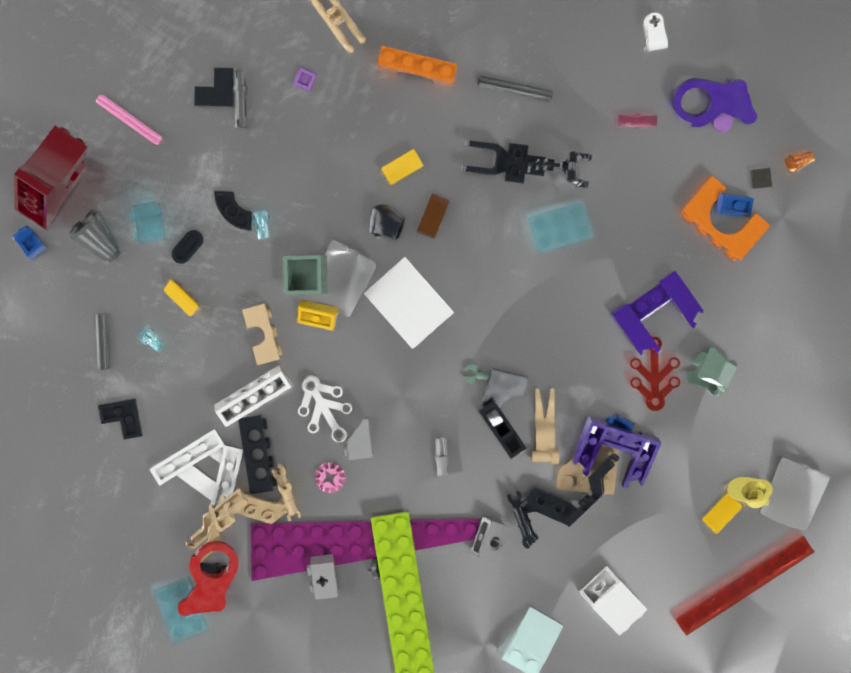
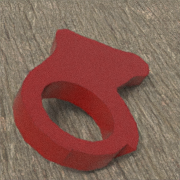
[178,541,238,616]

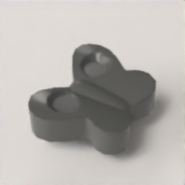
[368,558,381,580]

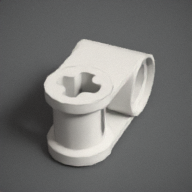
[644,13,668,51]

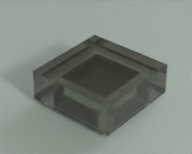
[750,168,772,189]

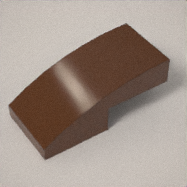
[417,193,450,238]

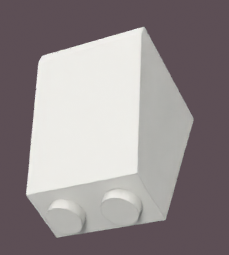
[579,566,648,636]

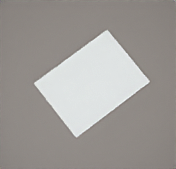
[364,257,454,349]

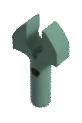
[463,364,490,384]

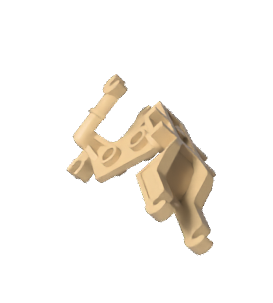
[186,464,301,562]

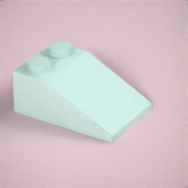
[502,607,563,673]

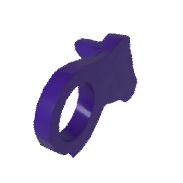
[673,78,757,127]

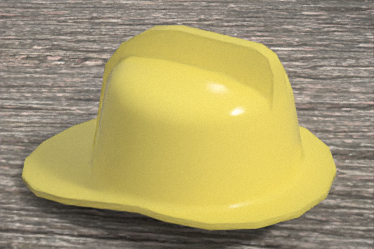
[727,477,773,508]

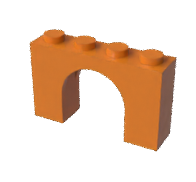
[377,46,458,88]
[680,176,771,261]

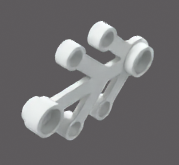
[298,375,352,443]

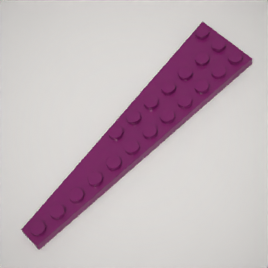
[250,519,480,581]

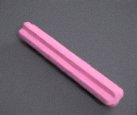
[96,94,162,145]

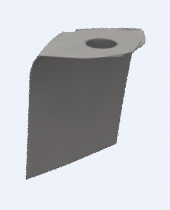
[307,240,377,317]
[760,458,830,531]

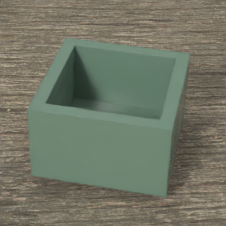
[284,255,328,295]

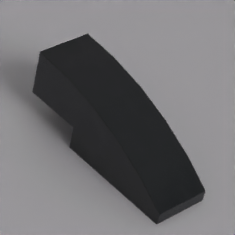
[479,401,527,460]

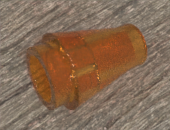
[785,150,815,172]

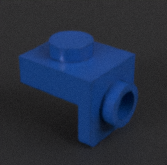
[12,225,46,260]
[605,413,636,432]

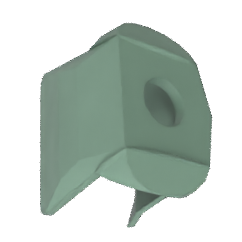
[687,347,737,397]

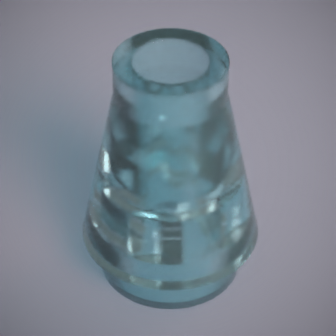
[251,210,270,239]
[137,326,166,353]

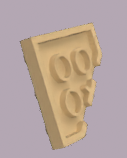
[557,444,619,495]

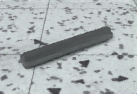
[478,76,553,101]

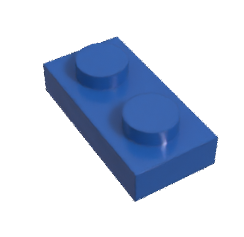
[716,193,754,217]

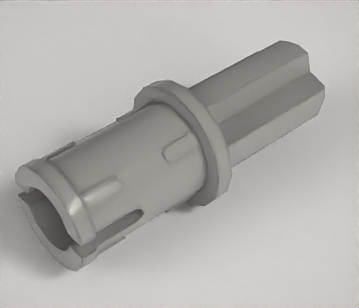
[434,437,450,476]

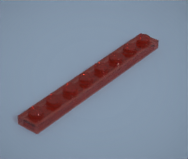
[675,536,814,636]

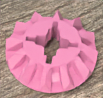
[315,462,345,493]

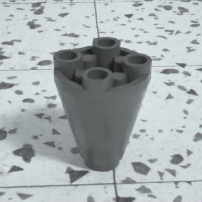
[69,209,121,263]

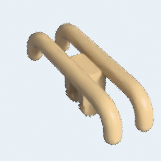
[310,0,366,53]

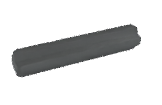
[96,313,109,370]

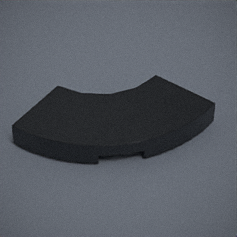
[214,191,252,231]

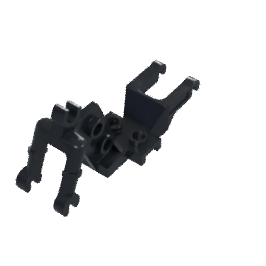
[462,140,592,188]
[507,453,620,549]

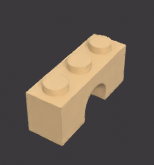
[242,304,283,365]

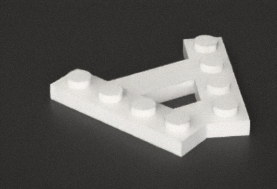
[149,429,243,512]

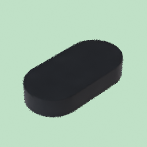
[172,230,204,264]

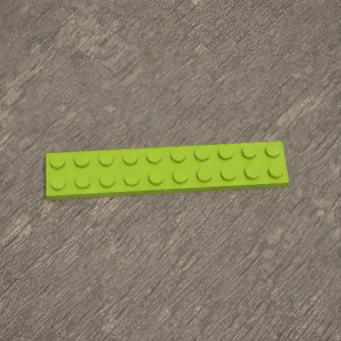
[371,511,434,673]

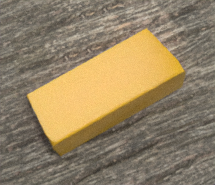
[381,149,424,185]
[164,280,200,316]
[297,300,338,331]
[701,493,743,534]

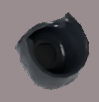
[369,204,405,240]

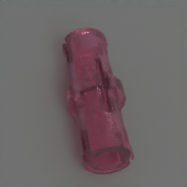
[618,113,657,129]

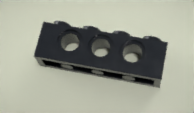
[238,414,277,495]

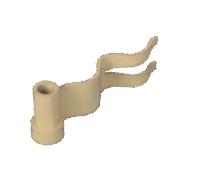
[532,388,559,464]

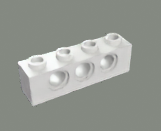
[214,365,291,427]

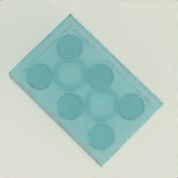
[528,201,594,254]
[152,576,209,644]

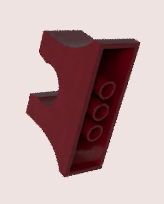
[14,125,88,231]

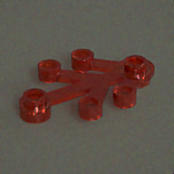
[630,336,680,411]

